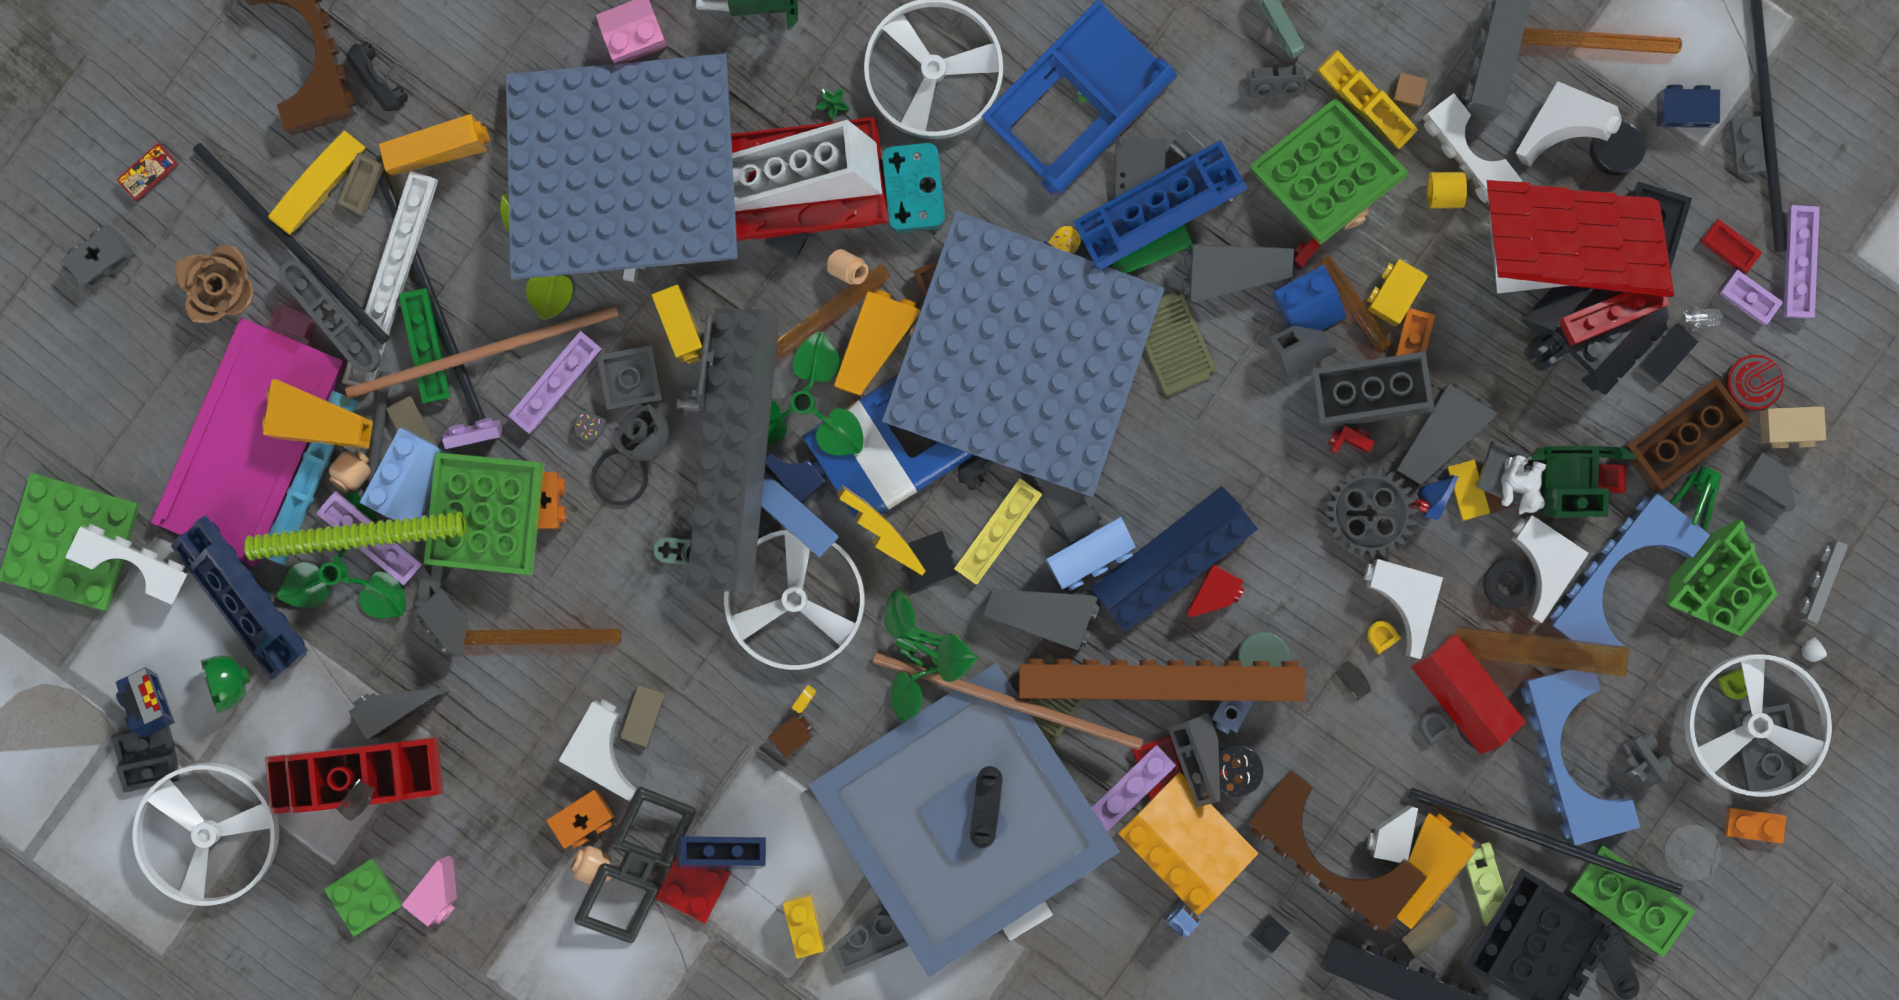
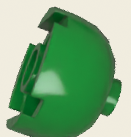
[201,655,250,713]

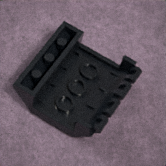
[1520,286,1669,395]
[1464,868,1617,1000]

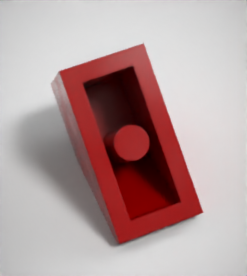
[1185,565,1244,617]

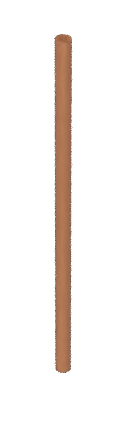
[345,306,619,399]
[873,653,1144,750]

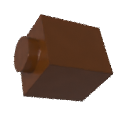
[768,714,814,758]

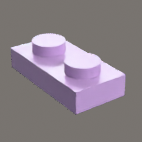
[1718,270,1783,326]
[442,418,502,449]

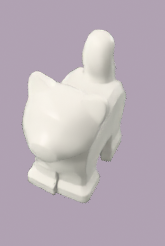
[1501,455,1546,514]

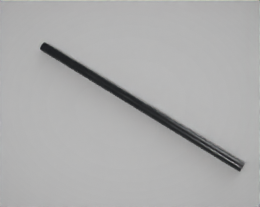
[1750,0,1786,252]
[193,143,390,345]
[378,168,486,422]
[1408,787,1683,895]

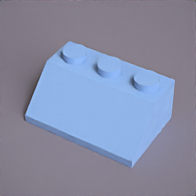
[360,428,452,521]
[1045,517,1136,591]

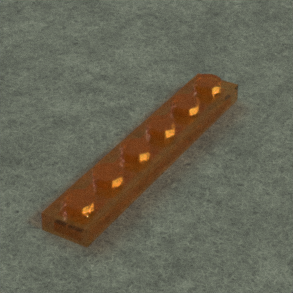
[1456,626,1629,677]

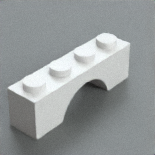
[1423,93,1522,203]
[65,524,189,605]

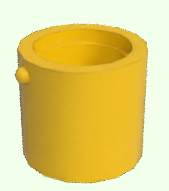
[1427,172,1467,209]

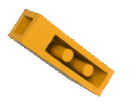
[379,114,490,176]
[834,289,921,397]
[262,379,373,449]
[1397,813,1477,929]

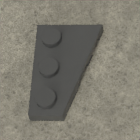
[832,903,909,974]

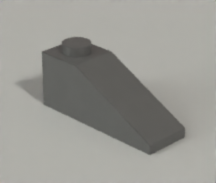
[1168,713,1220,808]

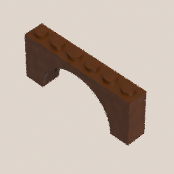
[245,0,356,136]
[1248,769,1428,932]

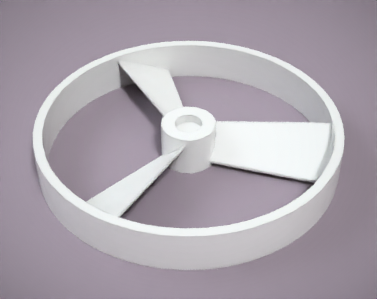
[864,0,1003,139]
[724,530,865,670]
[1684,654,1832,797]
[132,763,279,906]

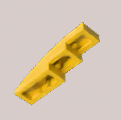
[1316,50,1418,150]
[268,130,366,235]
[837,485,925,576]

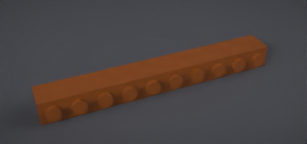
[1019,659,1305,702]

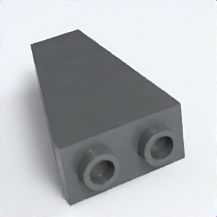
[1183,244,1294,302]
[1393,383,1497,486]
[983,589,1100,650]

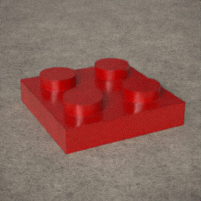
[655,856,732,924]

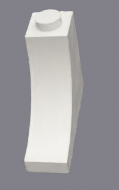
[1516,81,1622,167]
[1511,515,1588,623]
[1364,559,1443,659]
[559,699,637,801]

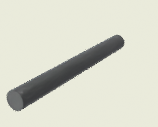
[366,371,391,482]

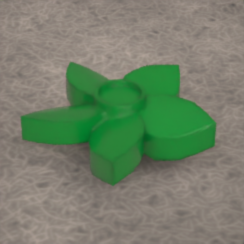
[816,89,850,121]

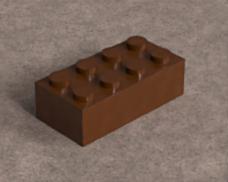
[1620,378,1752,492]

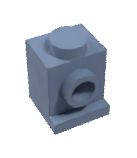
[1210,701,1253,735]

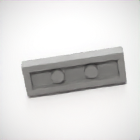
[1798,541,1848,624]

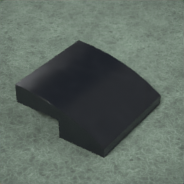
[111,726,180,793]

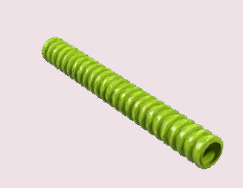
[244,512,466,561]

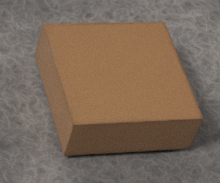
[1392,73,1428,108]

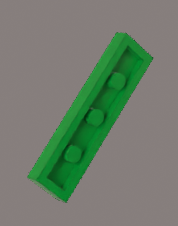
[399,288,452,404]

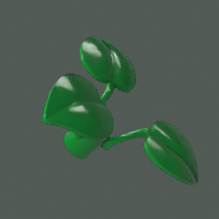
[767,332,864,456]
[277,493,406,619]
[884,589,978,722]

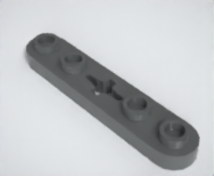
[279,260,381,373]

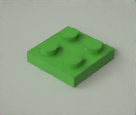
[324,858,402,937]

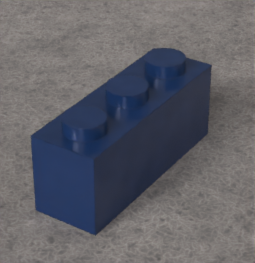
[676,836,766,869]

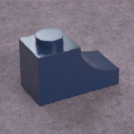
[765,453,826,503]

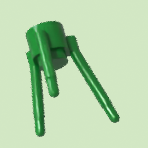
[1670,467,1722,532]
[895,626,968,669]

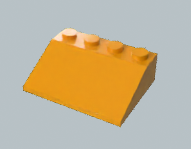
[1118,772,1259,916]

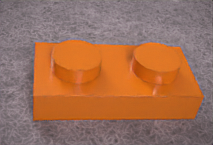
[1395,308,1435,356]
[1724,807,1786,844]

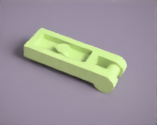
[1465,842,1506,926]

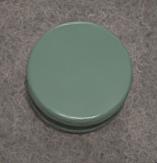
[1236,632,1290,667]

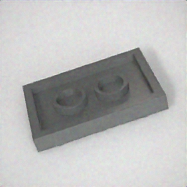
[1731,703,1806,797]

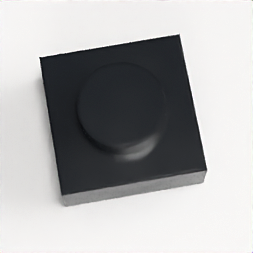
[1250,913,1290,954]

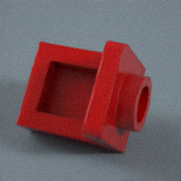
[1328,426,1375,454]

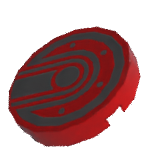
[1726,354,1784,411]

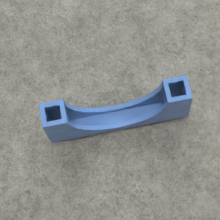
[1547,493,1710,668]
[1521,663,1640,845]

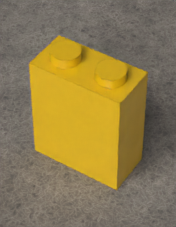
[651,284,703,365]

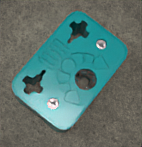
[883,143,945,234]

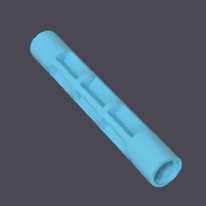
[264,390,358,565]

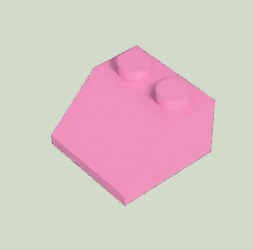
[596,0,668,64]
[402,855,457,927]

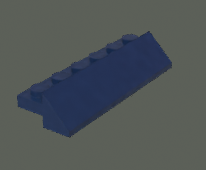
[1090,486,1258,633]
[171,515,308,680]

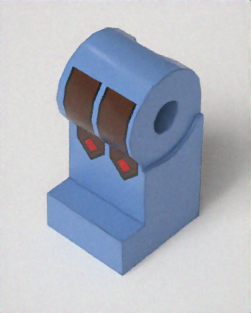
[1163,899,1201,939]

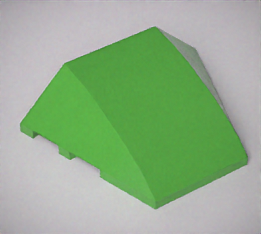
[1666,519,1778,637]

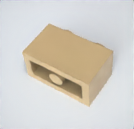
[1760,407,1826,449]

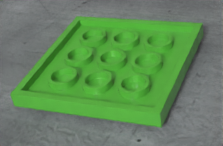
[1249,98,1408,245]
[424,452,544,575]
[0,473,140,611]

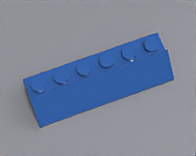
[1073,140,1248,270]

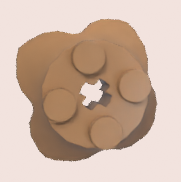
[175,245,254,323]

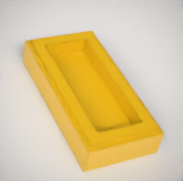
[1446,459,1490,521]

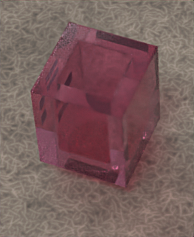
[270,304,317,345]

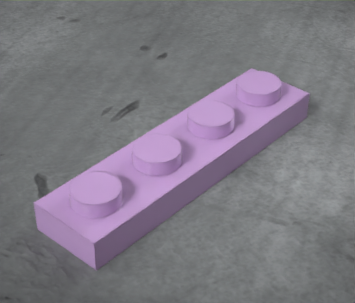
[1783,205,1820,319]
[508,331,603,435]
[316,491,423,585]
[1091,745,1176,832]

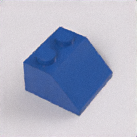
[1271,265,1346,331]

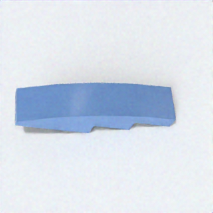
[761,472,838,558]

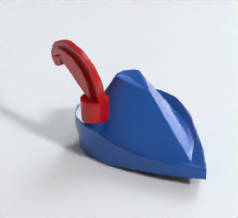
[1396,475,1459,520]

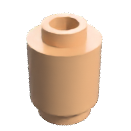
[827,249,868,285]

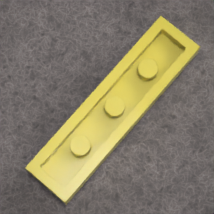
[954,479,1043,585]

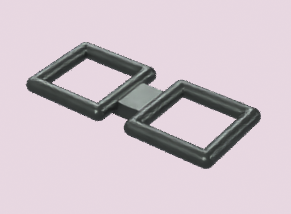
[574,787,696,943]

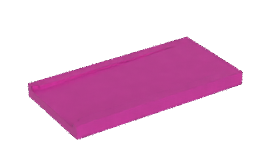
[151,318,347,567]

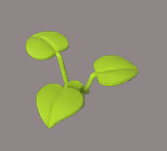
[500,194,573,319]

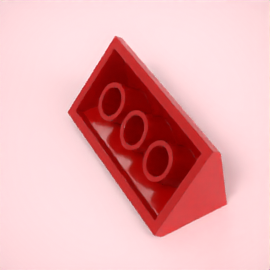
[1410,633,1526,755]

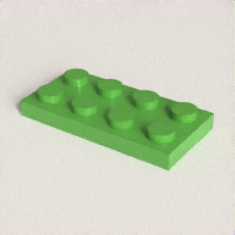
[1568,844,1696,957]

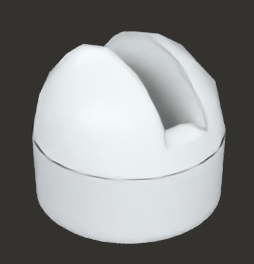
[1801,637,1827,662]

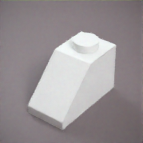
[1367,805,1418,863]

